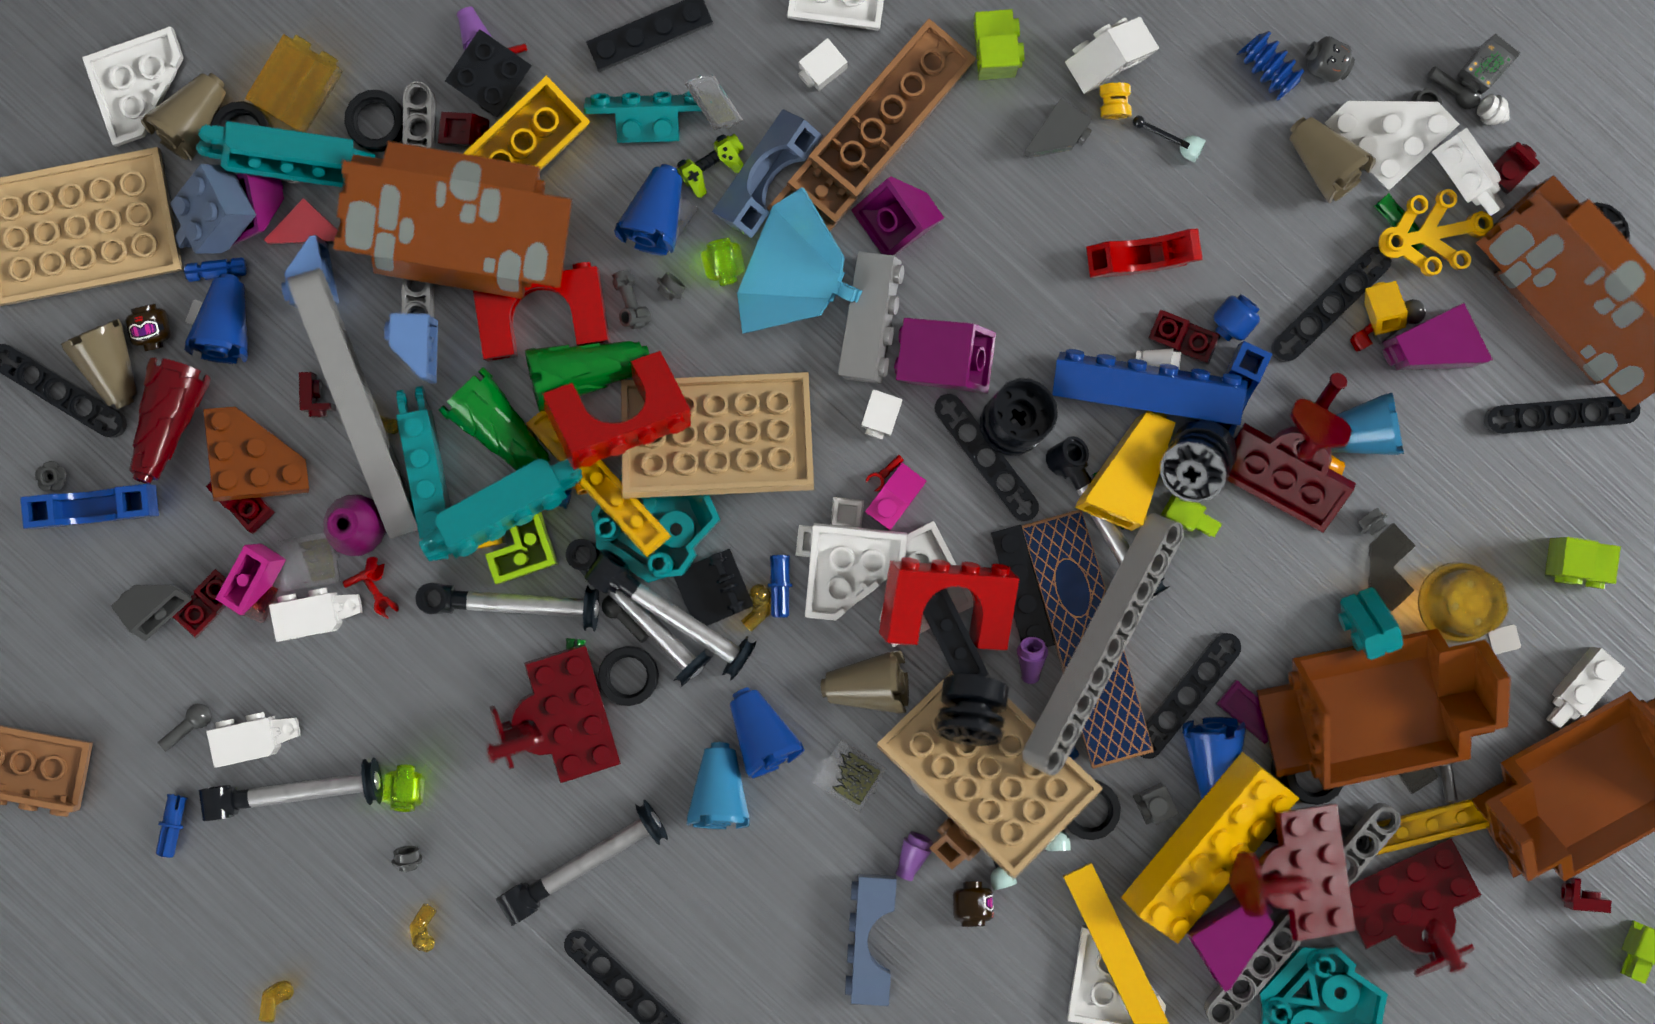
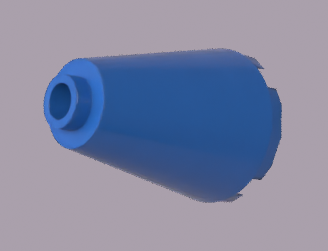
[614,164,682,256]
[184,274,249,364]
[730,687,805,778]
[1182,717,1246,799]

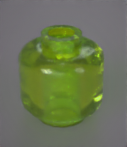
[701,238,745,286]
[383,764,425,812]

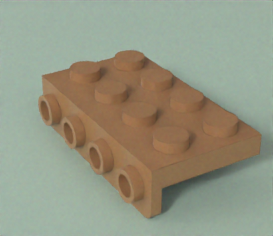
[0,725,93,817]

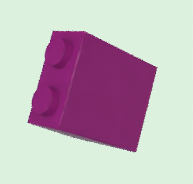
[1382,303,1493,370]
[894,318,996,394]
[1186,896,1273,992]

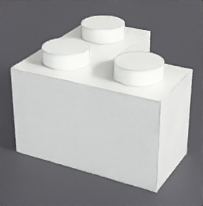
[1065,17,1160,94]

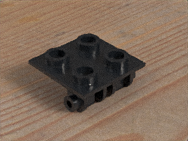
[445,29,532,117]
[674,548,754,626]

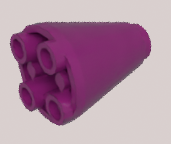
[323,494,386,556]

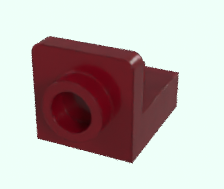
[438,112,489,146]
[1493,142,1540,195]
[299,372,336,418]
[1561,876,1612,913]

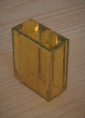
[245,34,343,133]

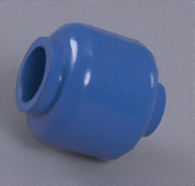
[1213,294,1260,341]

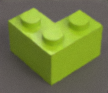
[973,9,1025,80]
[485,512,559,584]
[1545,537,1621,589]

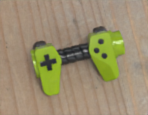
[676,133,744,198]

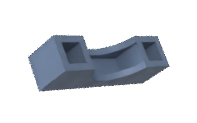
[712,109,823,238]
[845,873,897,1006]

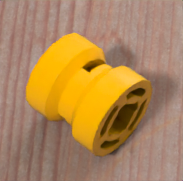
[1099,82,1132,119]

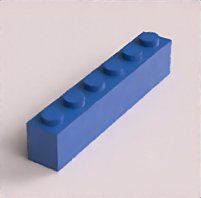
[1052,349,1248,425]

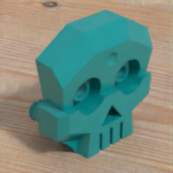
[591,474,721,583]
[1259,945,1388,1024]

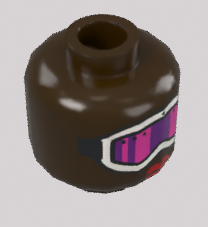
[125,304,171,351]
[953,881,994,927]

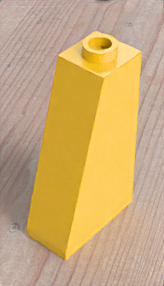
[1075,411,1176,531]

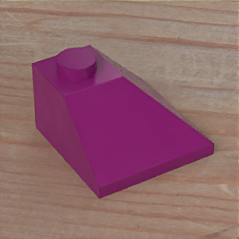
[232,173,284,246]
[851,176,944,256]

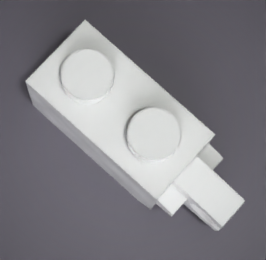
[1432,128,1505,216]
[269,588,363,642]
[1546,647,1626,728]
[206,712,301,768]

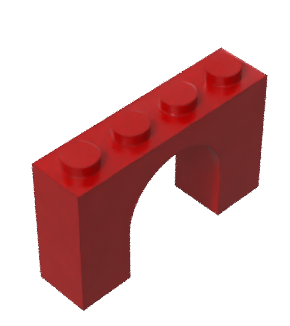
[473,262,610,362]
[543,351,691,470]
[879,557,1020,650]

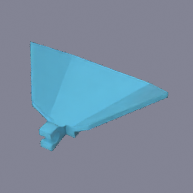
[737,188,862,334]

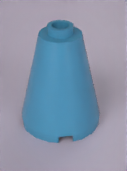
[1331,393,1404,455]
[686,742,750,829]

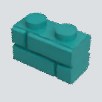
[1338,587,1404,660]

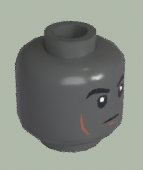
[1305,36,1355,83]

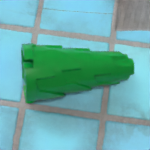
[525,341,649,412]
[438,367,551,471]

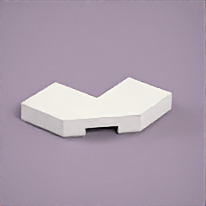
[795,497,864,557]

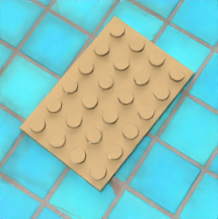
[0,147,184,306]
[621,372,814,498]
[877,671,1103,880]

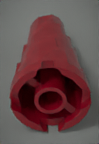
[129,357,211,484]

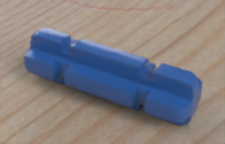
[184,257,247,282]

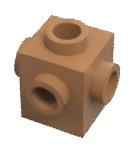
[930,817,981,870]

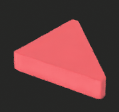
[264,198,338,245]

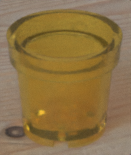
[1418,562,1508,643]

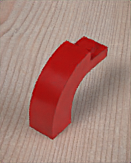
[1086,229,1202,278]

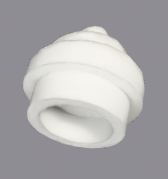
[1477,94,1510,125]

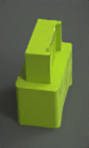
[1160,494,1222,538]
[1620,921,1655,984]

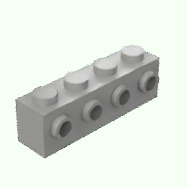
[838,251,904,384]

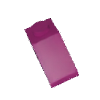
[865,463,927,531]
[215,543,286,615]

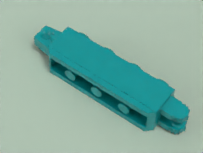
[196,121,376,187]
[396,386,451,561]
[418,459,583,562]

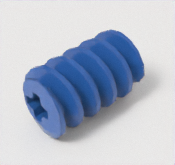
[1236,31,1304,101]

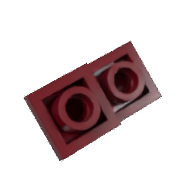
[1148,309,1220,365]
[206,482,275,534]
[172,569,226,639]

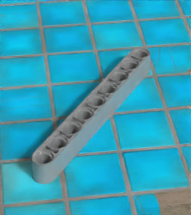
[401,81,436,318]
[288,268,418,539]
[1022,513,1184,776]
[1204,803,1401,1024]

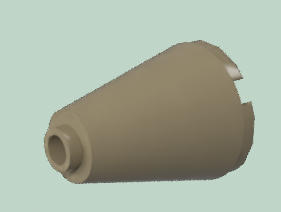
[141,73,226,161]
[1290,117,1376,203]
[61,318,137,409]
[820,650,909,713]

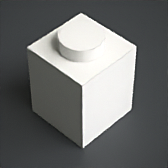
[798,38,848,91]
[861,389,903,440]

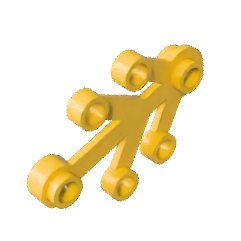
[1378,189,1493,277]

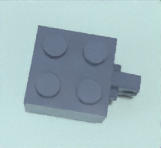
[170,164,256,254]

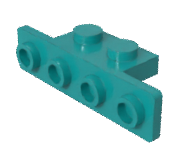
[584,91,710,143]

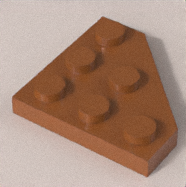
[203,406,309,502]

